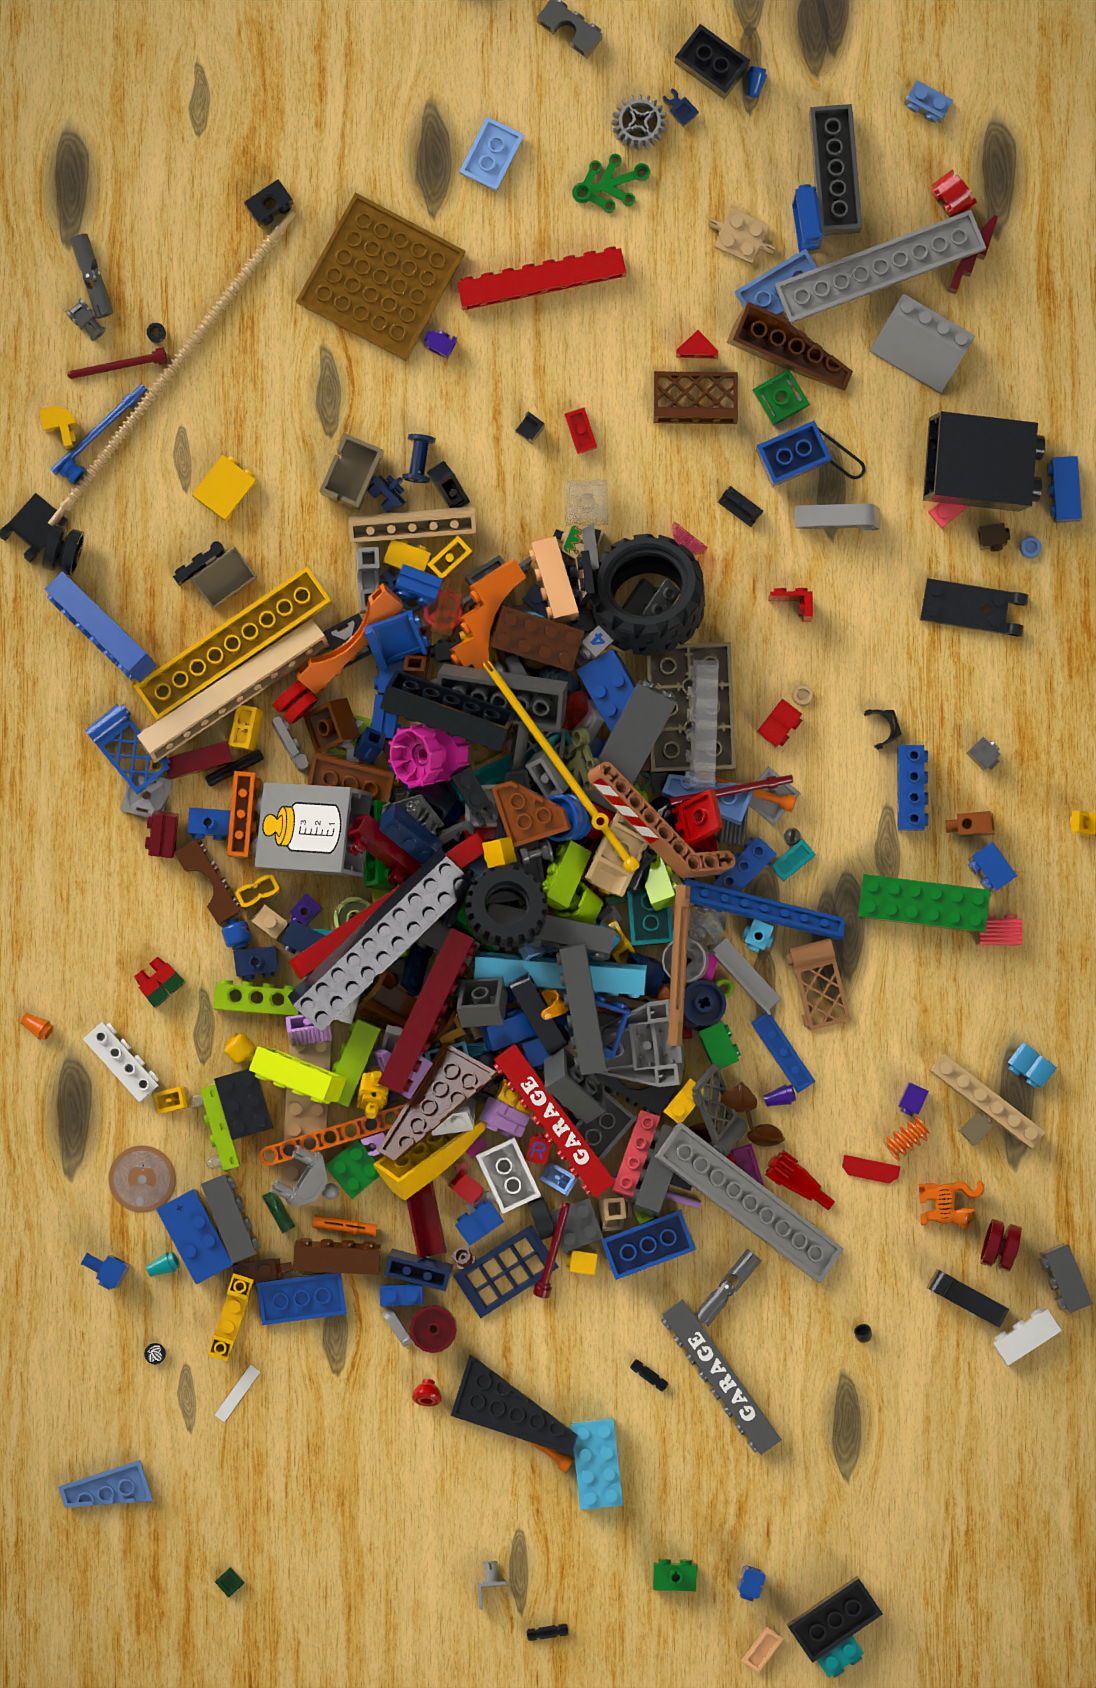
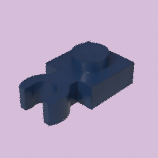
[662,88,699,127]

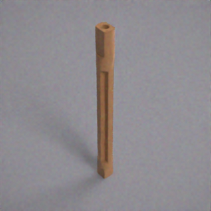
[667,885,690,1046]

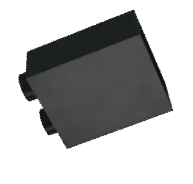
[923,411,1045,512]

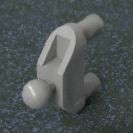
[270,1145,339,1206]

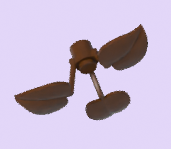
[689,1082,785,1147]

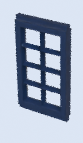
[453,1225,559,1318]

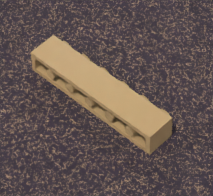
[348,506,476,543]
[929,1054,1045,1149]

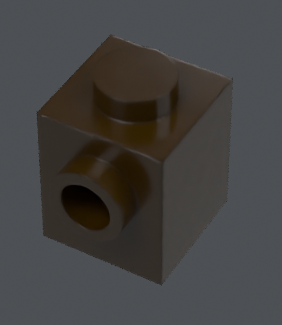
[977,523,1010,552]

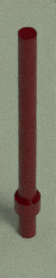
[669,774,794,806]

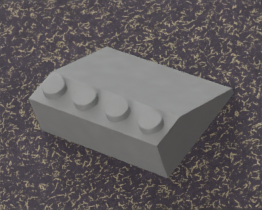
[869,293,975,394]

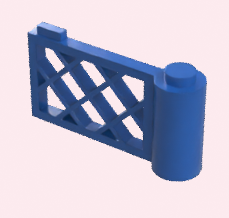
[85,704,170,795]

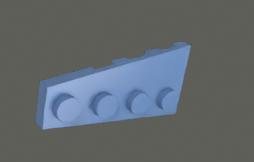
[58,1460,154,1508]

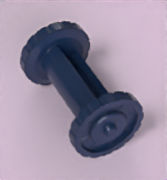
[402,434,436,483]

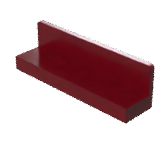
[406,1180,447,1258]

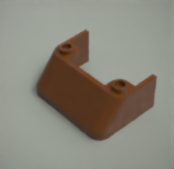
[357,965,458,1051]

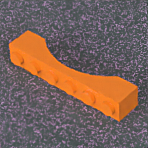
[295,583,404,695]

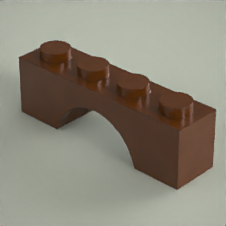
[174,839,241,926]

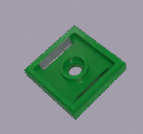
[752,369,810,426]

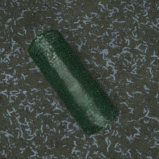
[262,1192,296,1234]

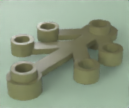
[563,727,600,794]

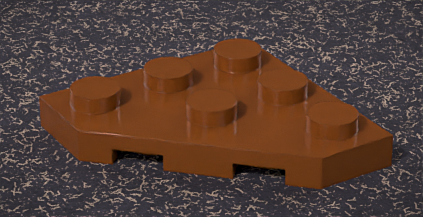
[491,780,572,847]

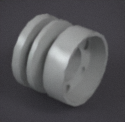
[662,939,709,983]

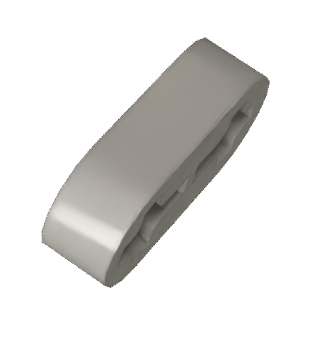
[382,1308,413,1347]

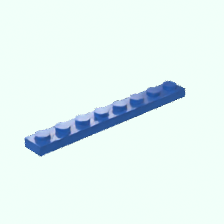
[683,879,845,940]

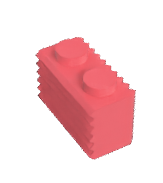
[978,915,1022,946]

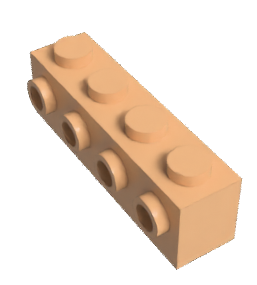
[529,536,579,623]

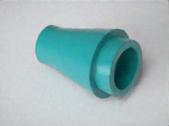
[146,1252,180,1277]

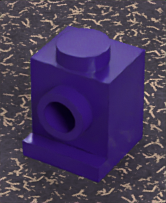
[424,330,457,359]
[289,894,323,926]

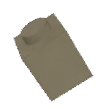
[958,1113,993,1146]

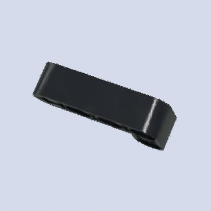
[509,973,571,1055]
[927,1269,1009,1328]

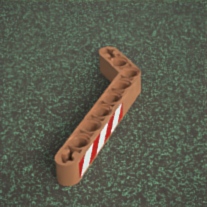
[588,761,736,878]

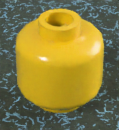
[224,1033,255,1064]

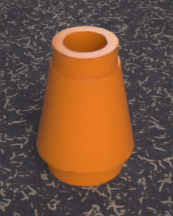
[21,1013,54,1040]

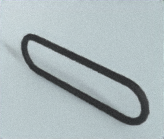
[818,428,865,479]

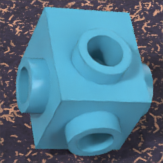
[742,919,774,953]

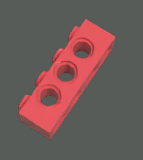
[611,1110,660,1200]

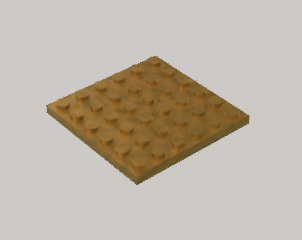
[296,192,466,361]

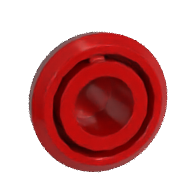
[412,1379,442,1407]

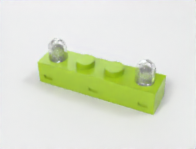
[189,1084,241,1171]

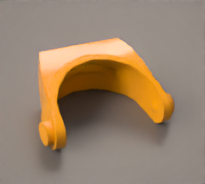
[541,989,569,1020]

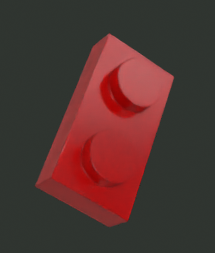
[564,407,597,454]

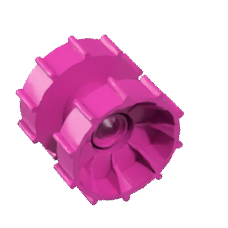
[388,724,470,789]

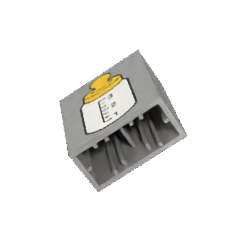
[252,783,372,877]

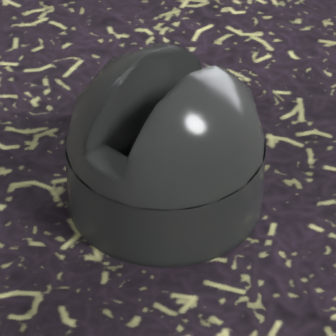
[784,828,801,845]

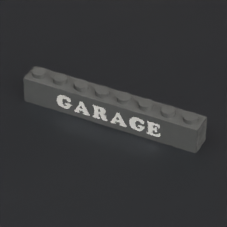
[661,1299,782,1455]

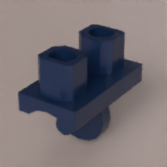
[367,475,406,513]

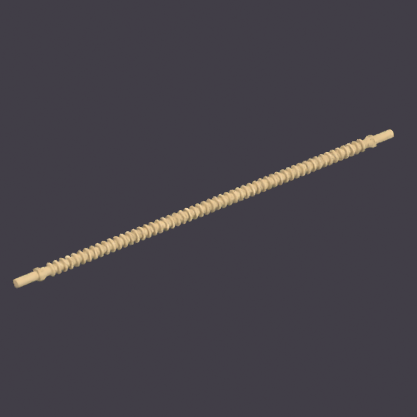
[48,210,296,527]

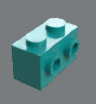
[817,1636,864,1678]

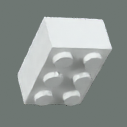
[476,1138,541,1214]

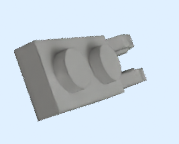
[272,716,309,772]

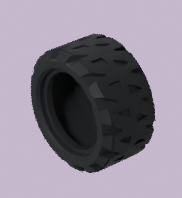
[591,534,705,656]

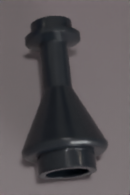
[626,849,657,893]

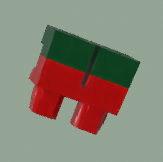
[134,957,186,1008]

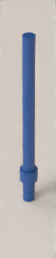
[50,384,147,475]

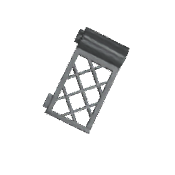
[692,1064,747,1157]

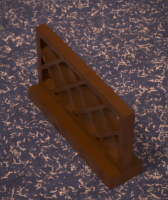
[653,371,738,424]

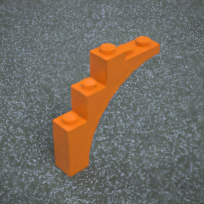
[450,559,526,670]

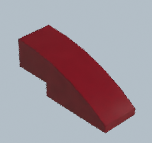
[167,741,233,780]

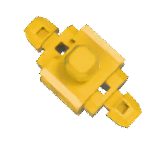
[357,1066,389,1119]

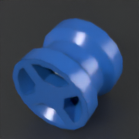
[59,458,85,485]

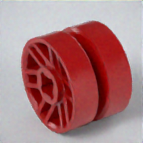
[272,681,318,725]

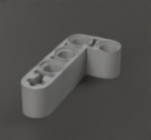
[795,504,880,530]

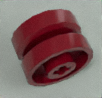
[980,1219,1022,1272]
[410,1305,457,1353]

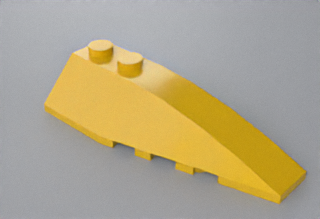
[373,1103,486,1201]

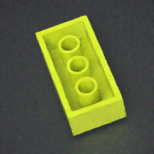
[249,1046,347,1104]

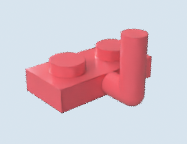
[928,503,969,529]

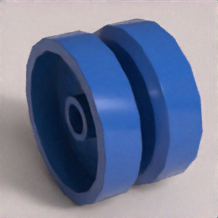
[547,794,592,841]

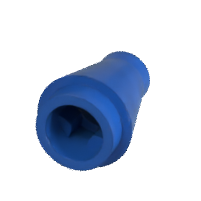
[747,66,767,98]

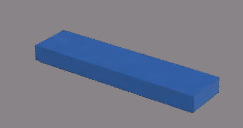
[751,1013,815,1094]

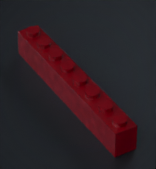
[378,928,477,1095]

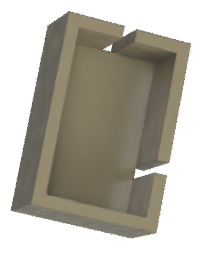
[320,433,384,511]

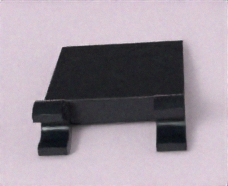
[0,493,68,563]

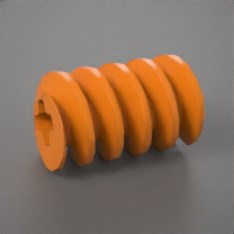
[883,1116,930,1161]

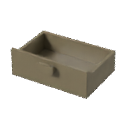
[190,546,257,609]

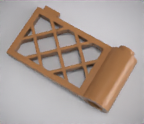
[786,938,851,1030]

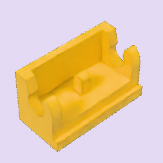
[229,705,264,752]

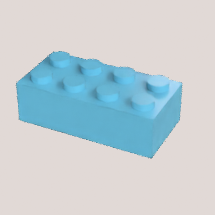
[571,1418,623,1510]

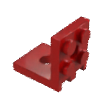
[671,789,724,853]

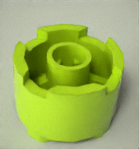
[552,881,603,925]

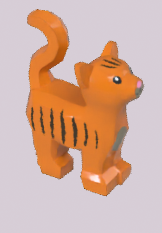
[919,1181,985,1229]

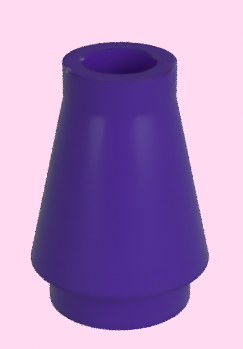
[764,1084,796,1107]

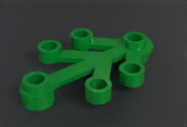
[572,154,650,213]

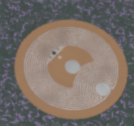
[109,1146,175,1212]

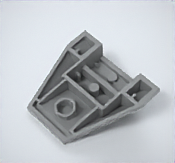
[599,1000,685,1087]

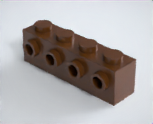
[293,1238,381,1275]

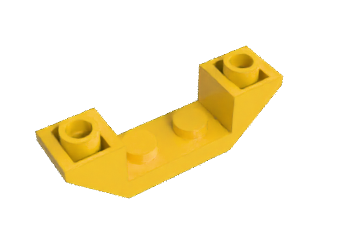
[207,1273,254,1362]

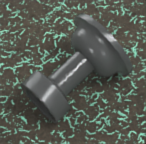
[518,837,553,865]

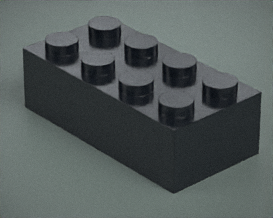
[787,1576,883,1663]

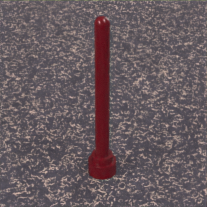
[67,347,167,379]
[533,1202,570,1298]

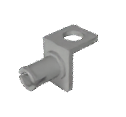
[478,1561,507,1610]

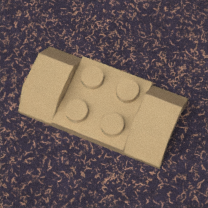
[585,812,648,897]

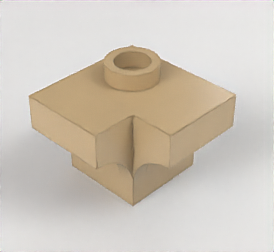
[598,1197,633,1231]

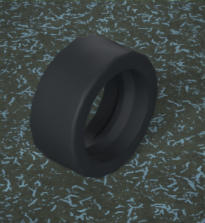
[528,1197,555,1240]

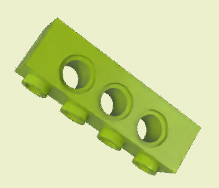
[213,980,299,1016]

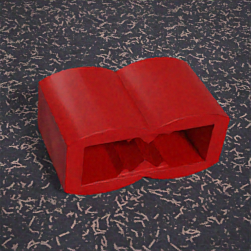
[756,698,803,748]

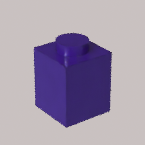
[898,1082,929,1116]

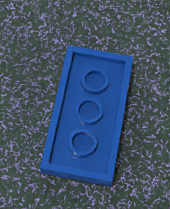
[256,1273,347,1325]

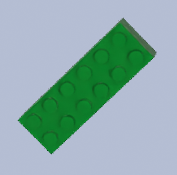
[858,874,991,934]

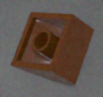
[303,697,361,753]

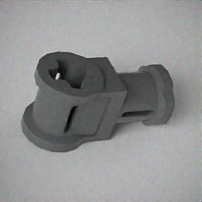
[65,298,106,341]

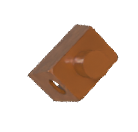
[945,811,995,837]

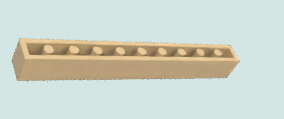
[137,618,329,763]

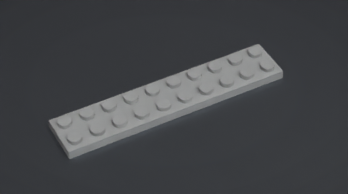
[775,210,986,323]
[655,1122,844,1283]

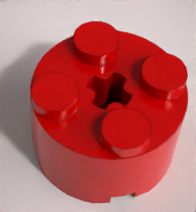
[931,170,977,218]

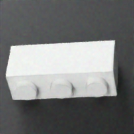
[992,1308,1061,1366]

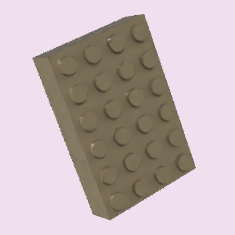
[646,642,736,774]

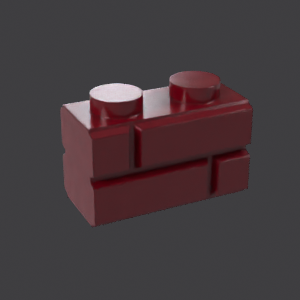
[145,811,179,858]

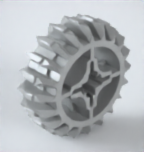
[611,94,668,151]

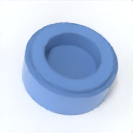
[1020,537,1042,559]

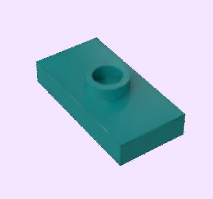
[770,839,816,882]

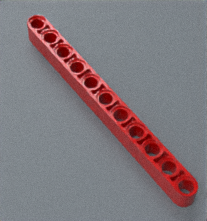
[288,831,487,980]

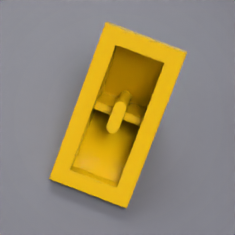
[153,1086,190,1114]

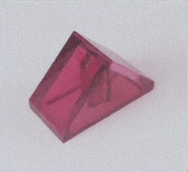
[672,522,708,555]

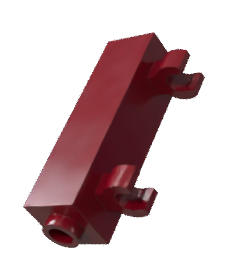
[347,814,421,885]

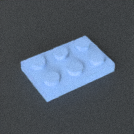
[459,117,524,192]

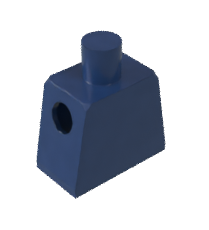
[625,952,671,997]

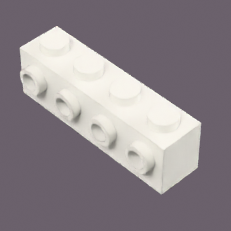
[83,1022,160,1102]

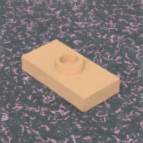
[741,1625,784,1674]

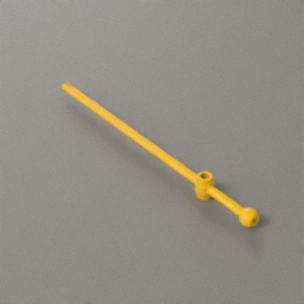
[483,661,640,873]

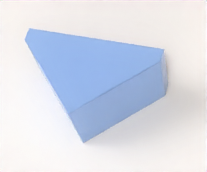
[539,1161,578,1196]

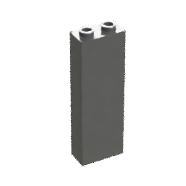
[582,679,677,813]

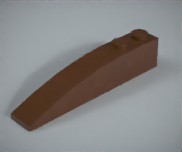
[727,302,853,391]

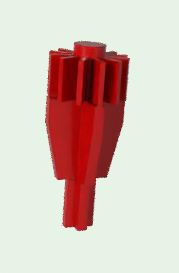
[765,1150,835,1210]

